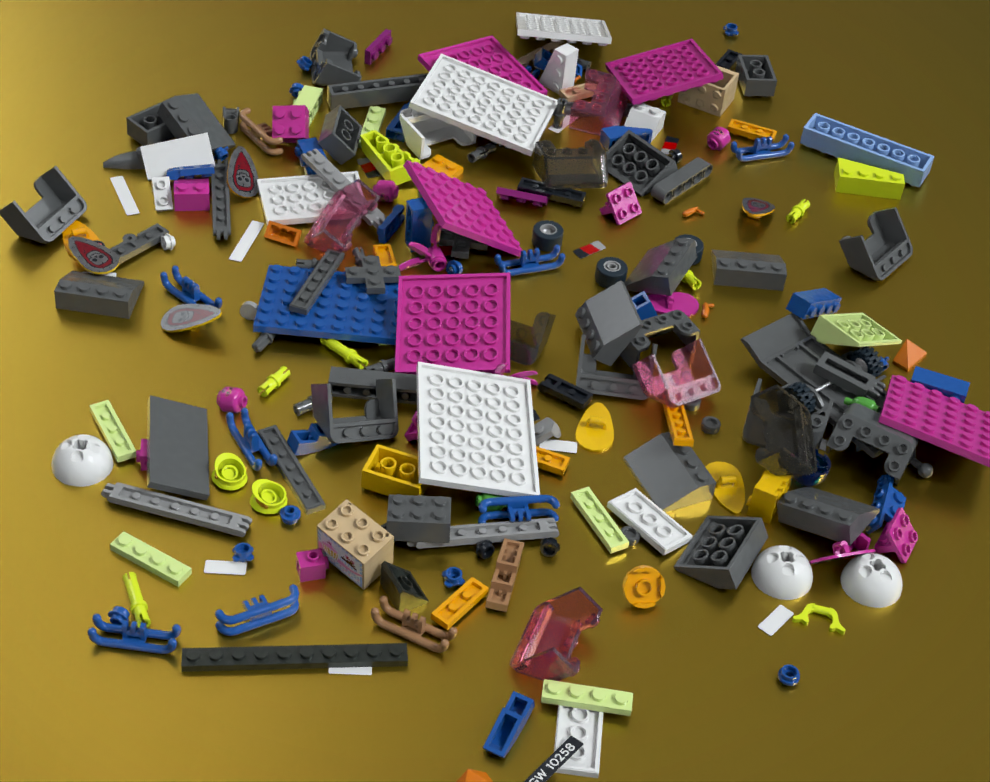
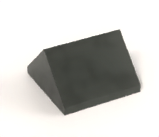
[380,561,429,612]

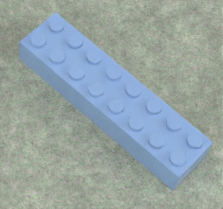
[800,113,934,187]

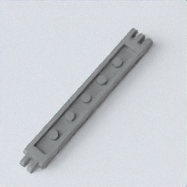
[301,148,385,228]
[101,482,252,537]
[407,518,560,549]

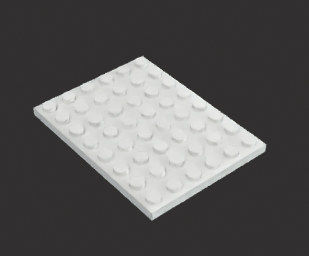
[516,12,612,46]
[409,54,557,156]
[416,362,540,497]

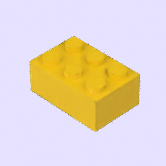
[361,444,429,496]

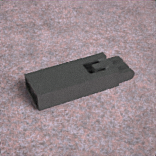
[813,351,886,400]

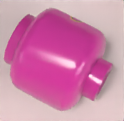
[707,127,731,150]
[372,180,399,203]
[217,386,248,413]

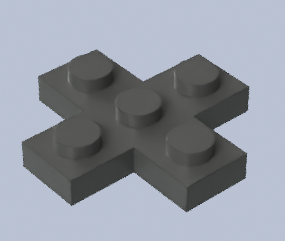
[437,228,488,259]
[345,255,401,294]

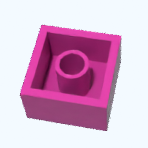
[272,105,309,143]

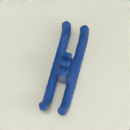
[731,134,795,162]
[494,245,565,276]
[160,265,222,309]
[226,408,278,471]
[478,495,560,524]
[215,584,299,636]
[87,614,181,654]

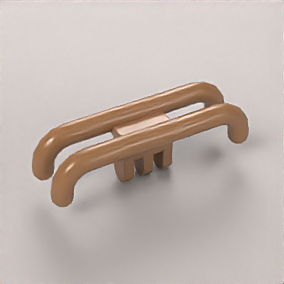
[239,108,283,156]
[371,596,457,653]

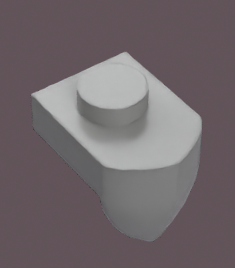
[534,417,561,445]

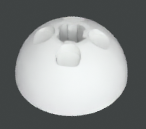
[51,434,114,487]
[751,545,813,600]
[840,553,903,608]

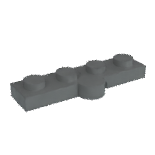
[110,223,169,264]

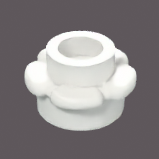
[161,233,176,251]

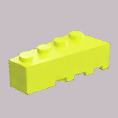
[360,130,420,185]
[834,157,905,200]

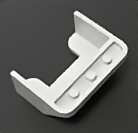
[399,108,477,160]

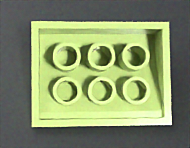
[810,313,902,347]

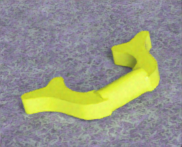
[792,603,846,635]

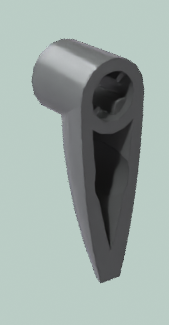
[103,147,145,169]

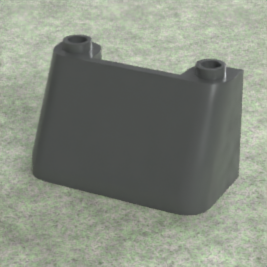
[310,28,362,86]

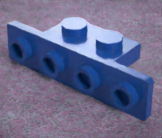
[865,474,906,535]

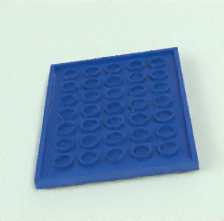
[253,264,398,345]

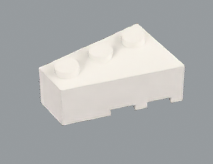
[539,43,579,94]

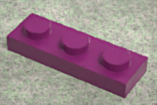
[364,29,392,65]
[496,187,548,207]

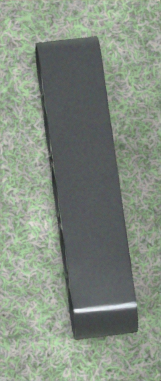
[651,157,713,204]

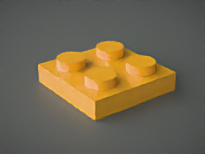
[422,154,463,178]

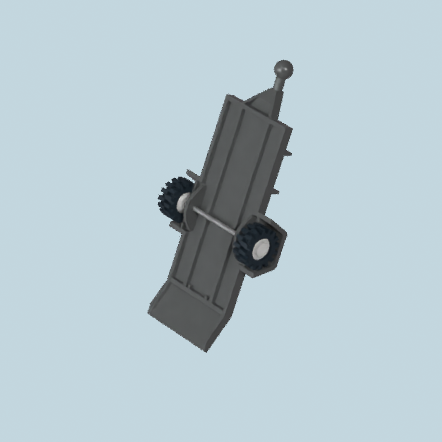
[741,313,933,478]

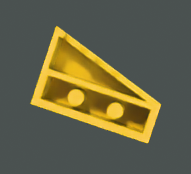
[746,464,794,524]

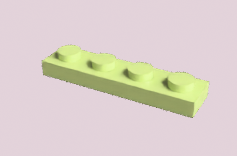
[357,106,386,148]
[89,400,136,462]
[570,487,629,554]
[110,531,192,587]
[541,679,633,716]

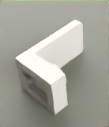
[151,176,173,211]

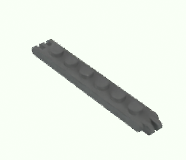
[211,159,231,240]

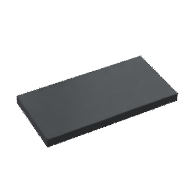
[147,395,210,501]

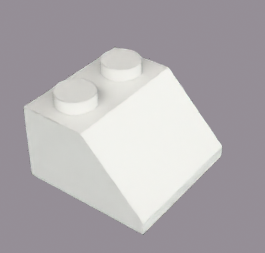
[624,103,666,142]

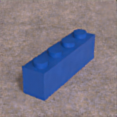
[786,288,842,319]

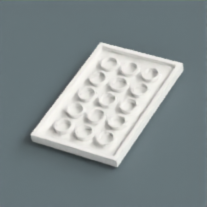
[257,171,365,225]

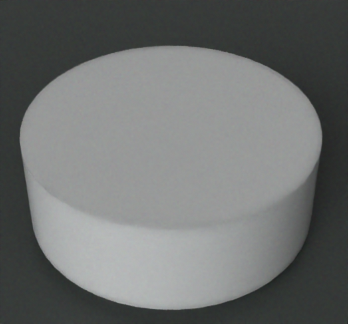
[240,301,258,320]

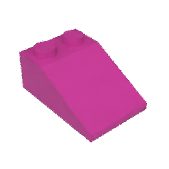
[174,177,210,211]

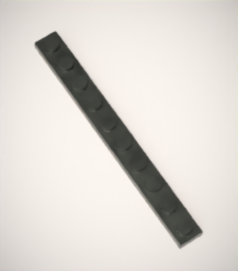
[181,643,408,672]

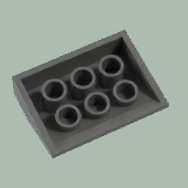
[157,93,236,156]
[595,130,678,197]
[624,238,697,296]
[711,249,787,291]
[54,271,144,319]
[575,281,643,366]
[623,431,716,512]
[777,486,880,545]
[674,515,768,590]

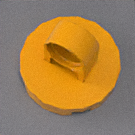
[622,565,666,609]

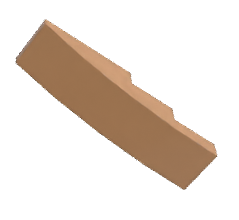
[485,538,525,612]

